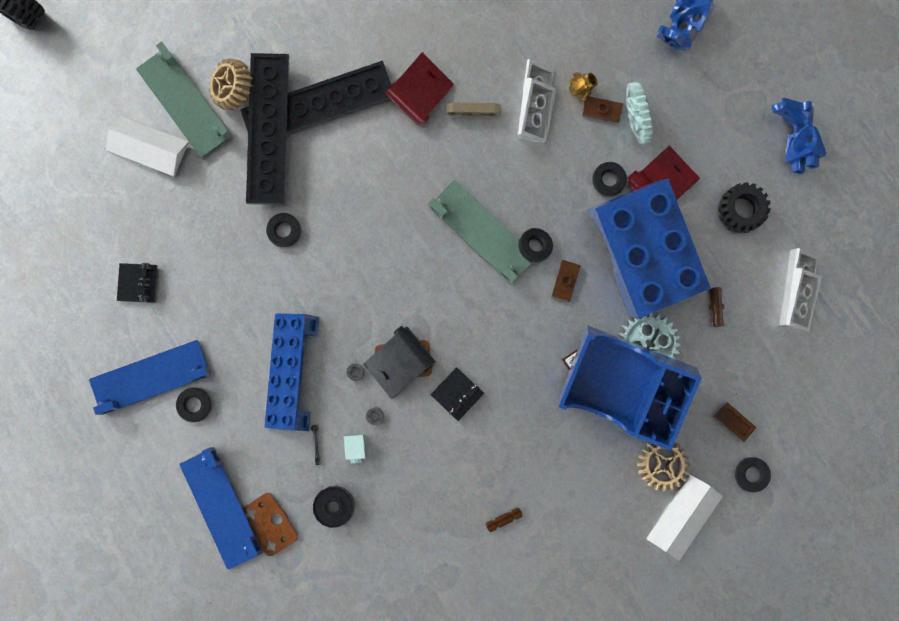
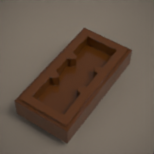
[582,96,623,123]
[551,260,581,302]
[713,402,757,442]

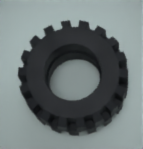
[0,0,45,30]
[718,182,771,233]

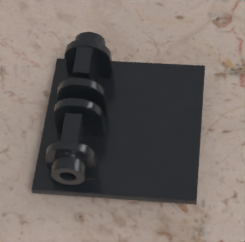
[116,263,158,303]
[430,367,484,421]

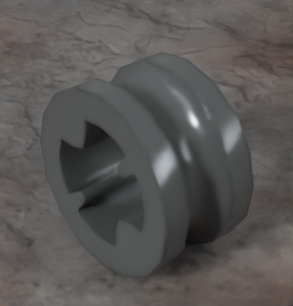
[346,363,364,381]
[366,407,384,425]

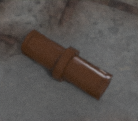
[709,287,725,327]

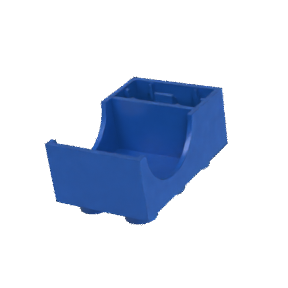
[587,179,711,318]
[559,325,702,451]

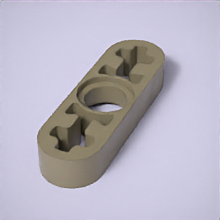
[446,103,501,117]

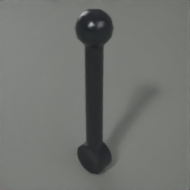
[311,425,320,465]

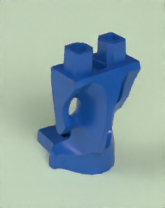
[657,0,716,51]
[771,98,827,174]

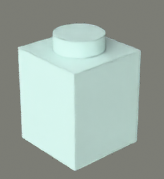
[344,435,366,463]

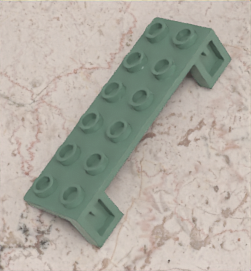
[136,41,232,158]
[428,180,533,285]

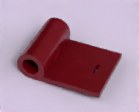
[385,52,454,125]
[628,145,700,200]

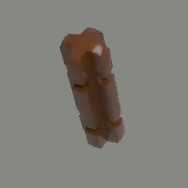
[486,508,523,532]

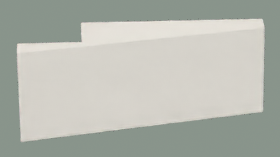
[517,59,557,143]
[106,116,189,177]
[779,248,822,332]
[646,475,723,561]

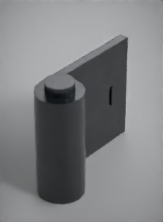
[363,326,436,399]

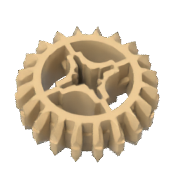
[209,58,253,110]
[637,443,690,491]

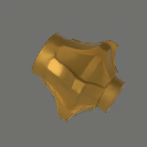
[569,72,598,101]

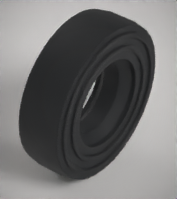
[592,162,627,196]
[266,213,301,247]
[518,228,553,262]
[176,387,211,422]
[735,457,771,492]

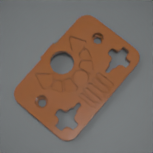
[243,493,297,556]

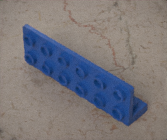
[264,313,319,431]
[89,340,211,415]
[180,447,263,569]

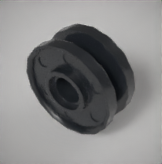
[313,486,355,528]

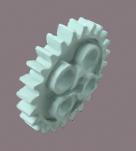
[626,82,652,145]
[619,313,681,359]

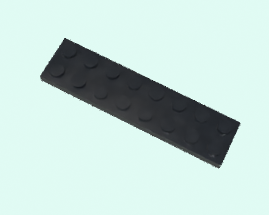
[246,53,290,205]
[240,60,391,134]

